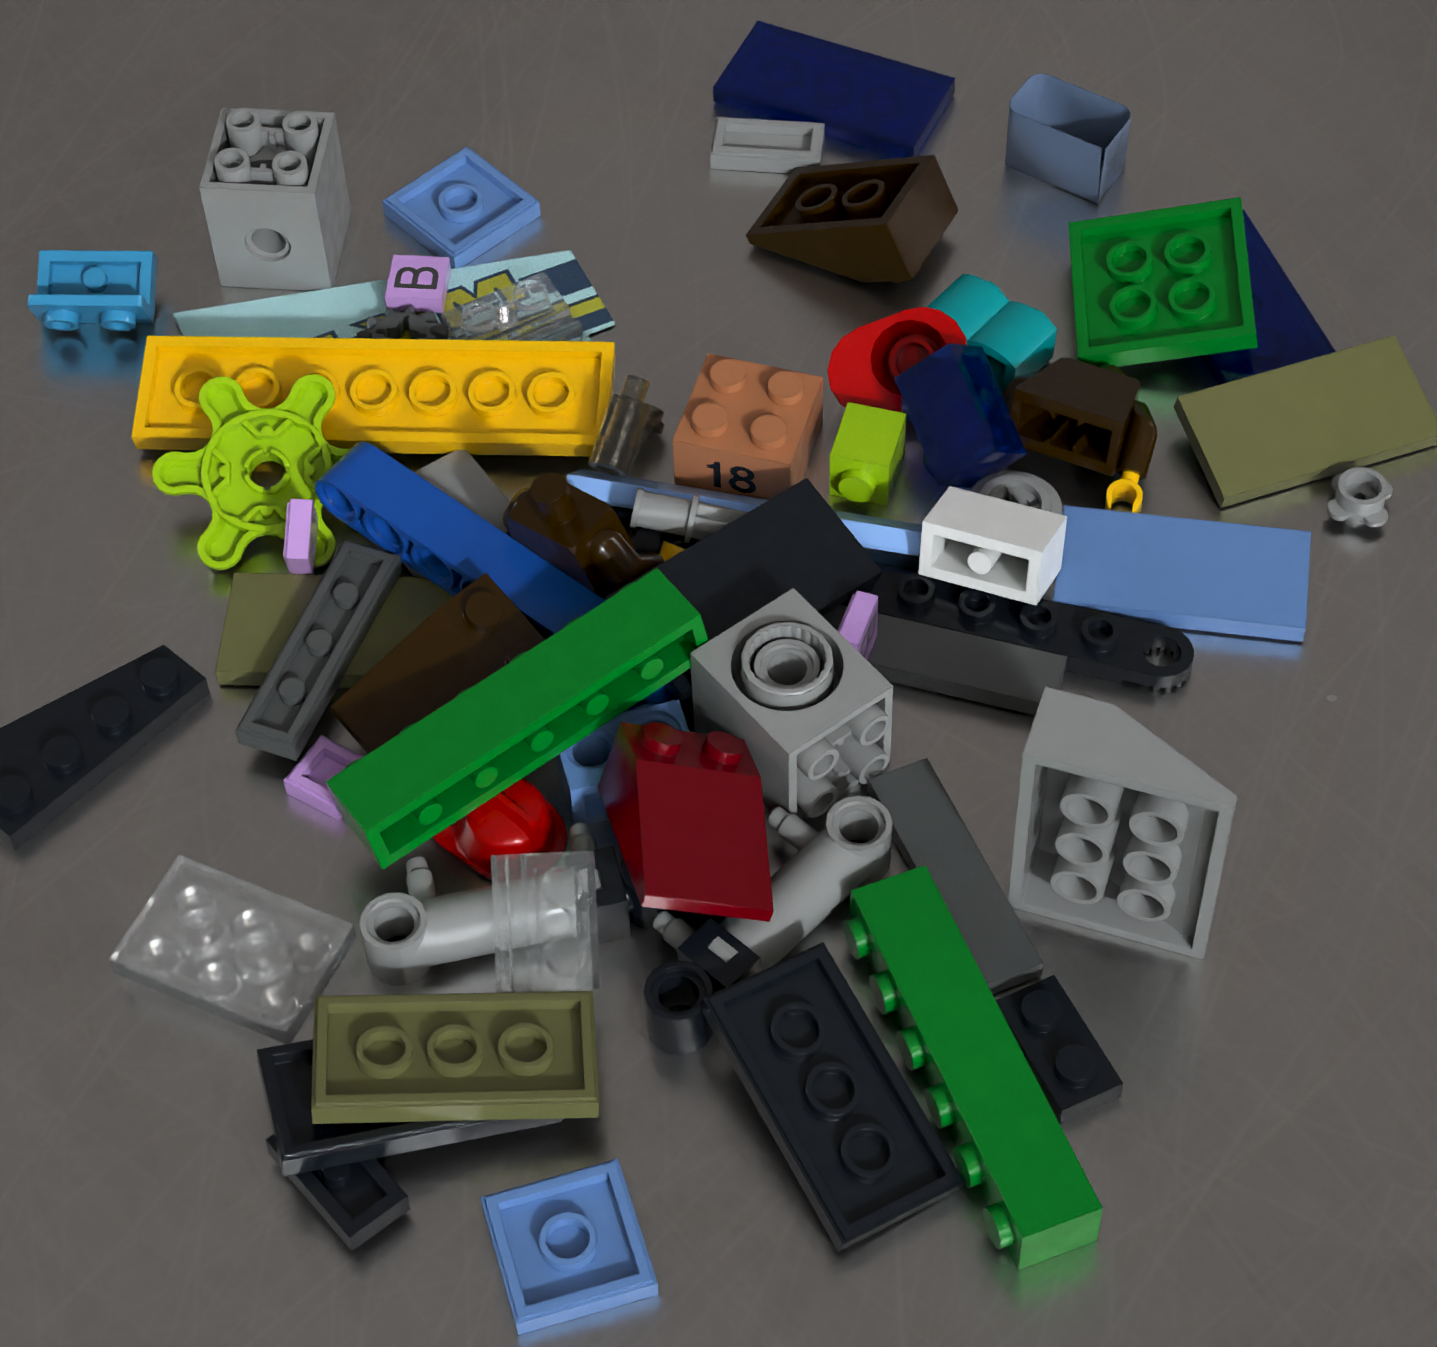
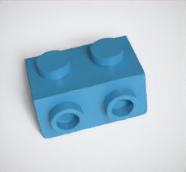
[27,250,158,331]

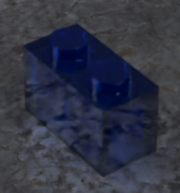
[894,343,1027,488]

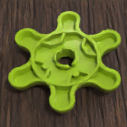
[152,374,351,570]

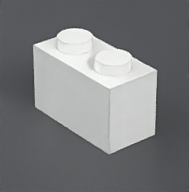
[918,486,1067,606]

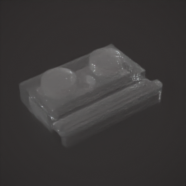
[441,271,583,341]
[491,851,600,993]

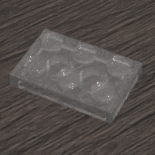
[109,855,357,1044]

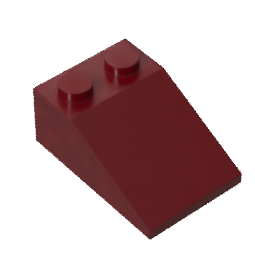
[598,722,774,922]

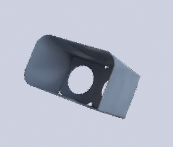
[1005,74,1131,204]

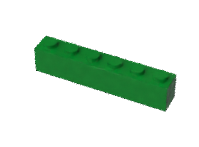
[325,568,708,870]
[843,865,1103,1270]

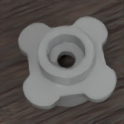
[1327,467,1393,527]

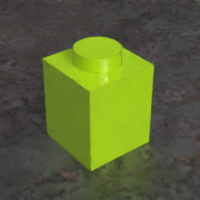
[829,402,907,506]

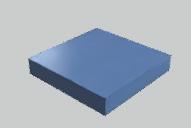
[382,146,541,269]
[480,1158,659,1335]

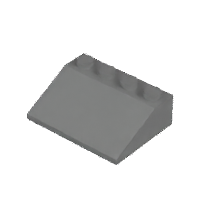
[1008,686,1238,960]

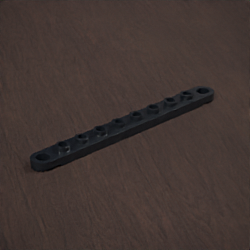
[612,506,1194,692]

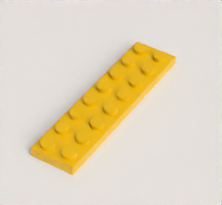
[131,336,616,457]

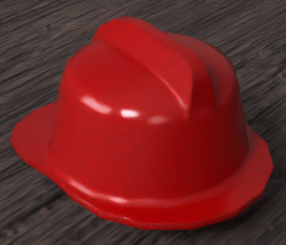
[827,306,969,412]
[432,779,568,884]

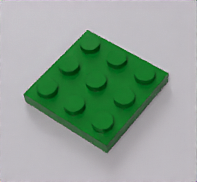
[1068,197,1258,367]

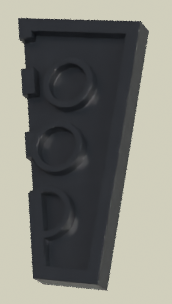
[0,645,210,851]

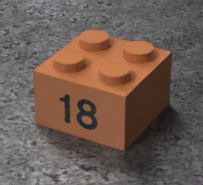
[672,353,823,500]

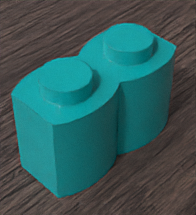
[927,274,1057,395]

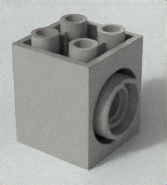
[199,107,351,291]
[690,588,893,820]

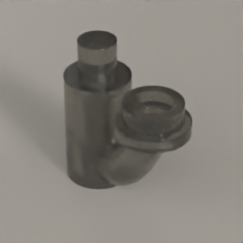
[588,375,665,478]

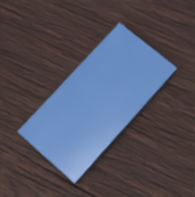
[1053,505,1311,642]

